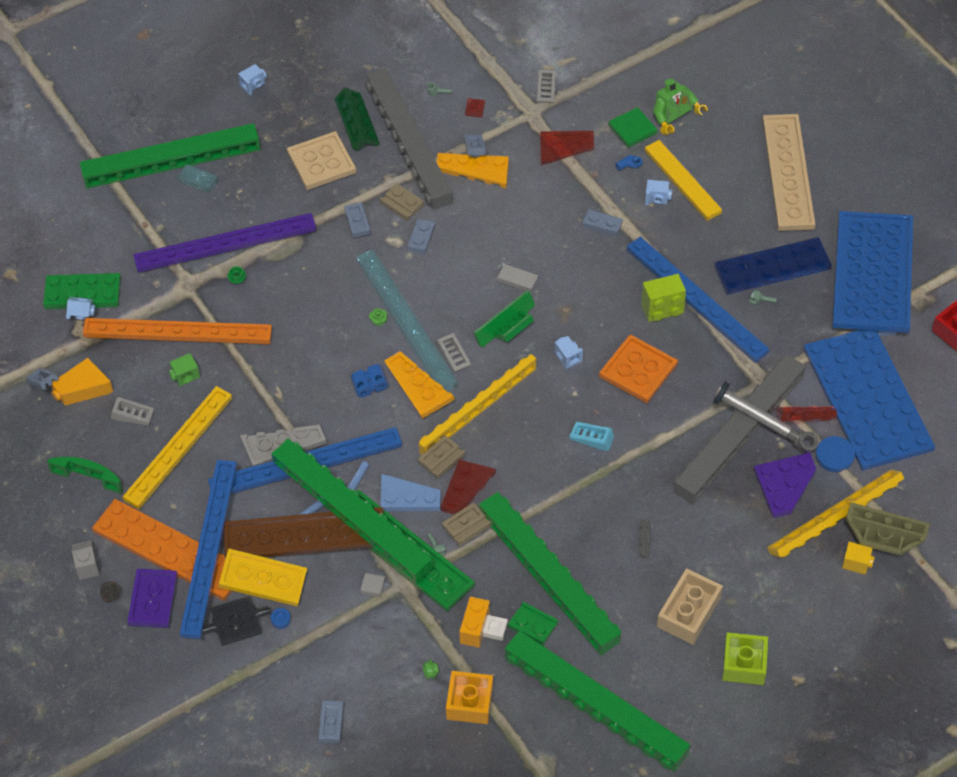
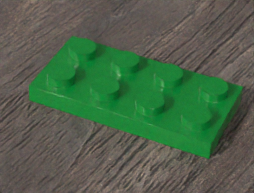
[43,273,121,309]

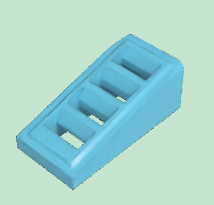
[569,422,614,451]

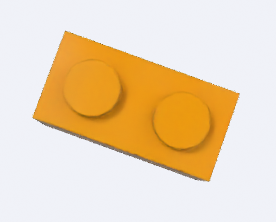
[459,597,490,648]

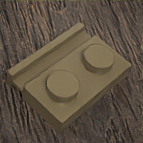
[380,183,424,221]
[418,435,465,479]
[442,503,491,546]

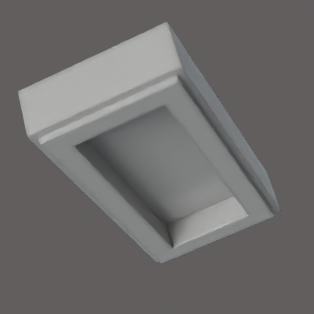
[497,264,539,293]

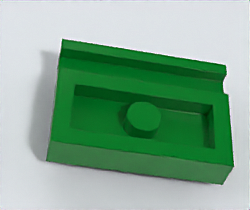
[508,602,558,646]

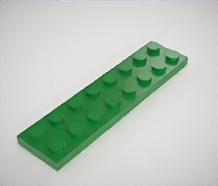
[356,489,475,612]

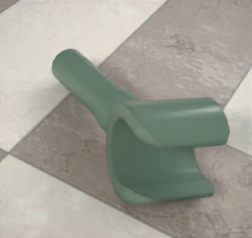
[427,82,452,96]
[749,290,777,305]
[427,533,445,556]

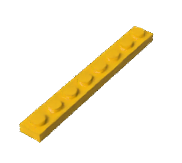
[419,354,536,455]
[123,386,232,509]
[767,470,904,557]

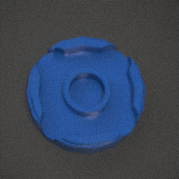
[815,436,855,473]

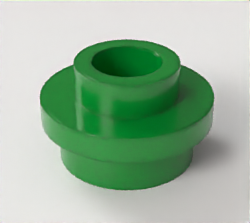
[227,266,246,284]

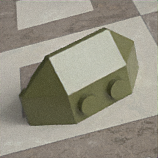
[846,503,930,556]

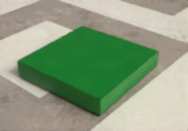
[608,107,658,148]

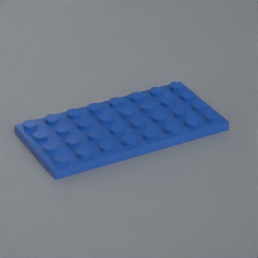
[833,211,913,333]
[803,330,935,471]

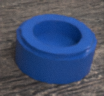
[270,608,291,629]

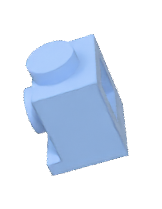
[238,64,267,95]
[645,180,672,205]
[66,297,95,319]
[555,336,583,369]

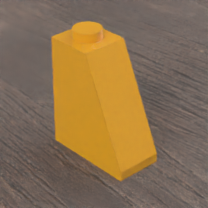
[51,358,113,405]

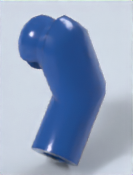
[615,155,643,171]

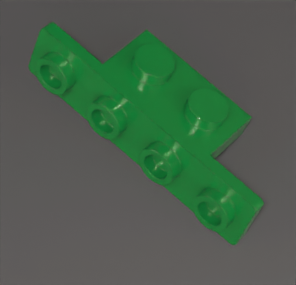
[474,291,535,347]

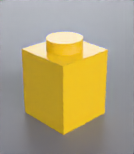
[842,542,875,575]

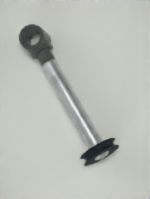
[712,380,819,454]

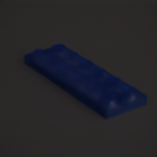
[714,237,832,295]

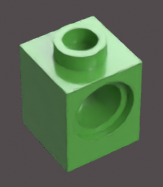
[169,353,200,387]

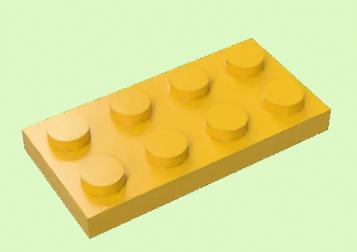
[218,549,307,607]

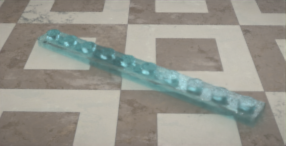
[356,249,458,391]

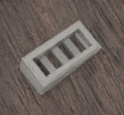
[537,70,556,103]
[436,333,471,373]
[110,397,154,425]

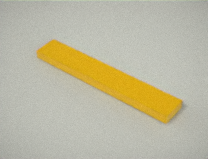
[645,140,722,221]

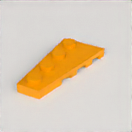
[437,153,509,188]
[384,351,455,419]

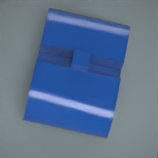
[351,364,388,397]

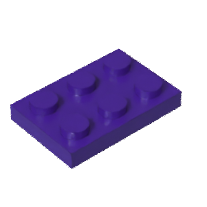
[127,569,178,628]

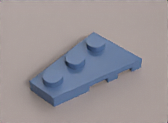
[381,474,440,511]

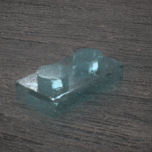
[178,165,219,193]

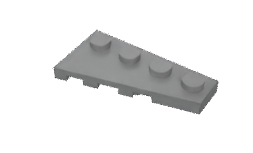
[240,425,327,467]

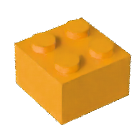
[446,671,493,724]

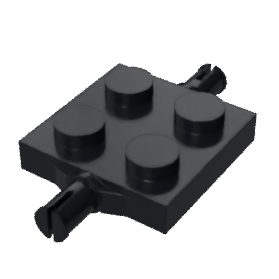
[202,596,270,646]

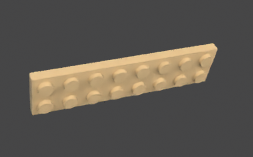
[762,114,815,231]

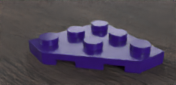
[753,453,817,518]

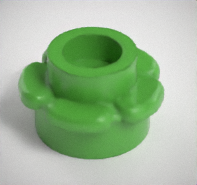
[369,308,387,326]
[422,659,439,679]

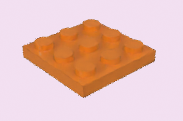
[599,334,678,403]

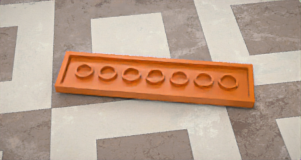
[92,499,232,601]

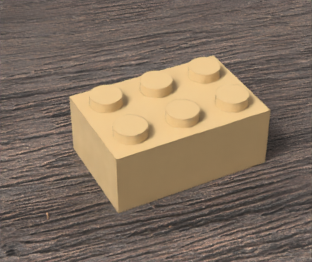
[657,568,723,645]

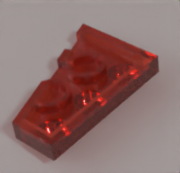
[540,131,594,166]
[776,406,837,421]
[440,459,496,515]

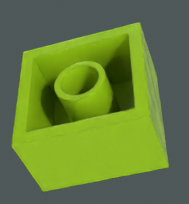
[641,274,686,322]
[722,632,768,685]

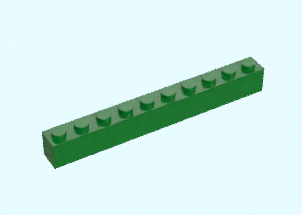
[80,123,260,189]
[271,438,433,584]
[479,492,621,656]
[505,631,690,772]

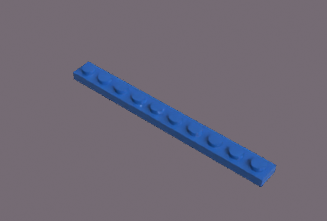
[627,236,769,363]
[208,427,402,494]
[180,460,237,639]

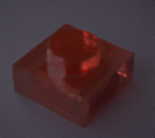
[465,98,485,118]

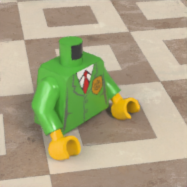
[653,79,708,135]

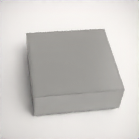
[360,573,385,597]

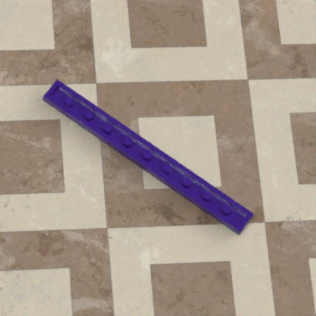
[133,213,316,273]

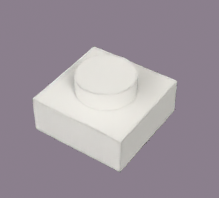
[483,615,508,641]

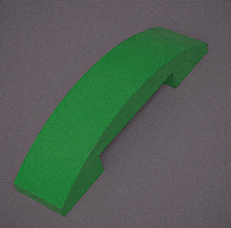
[47,457,123,494]

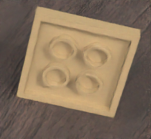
[287,131,356,190]

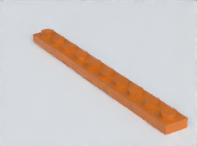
[83,318,272,344]

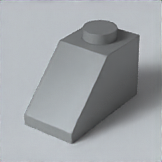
[72,540,99,580]

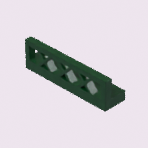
[334,87,380,151]

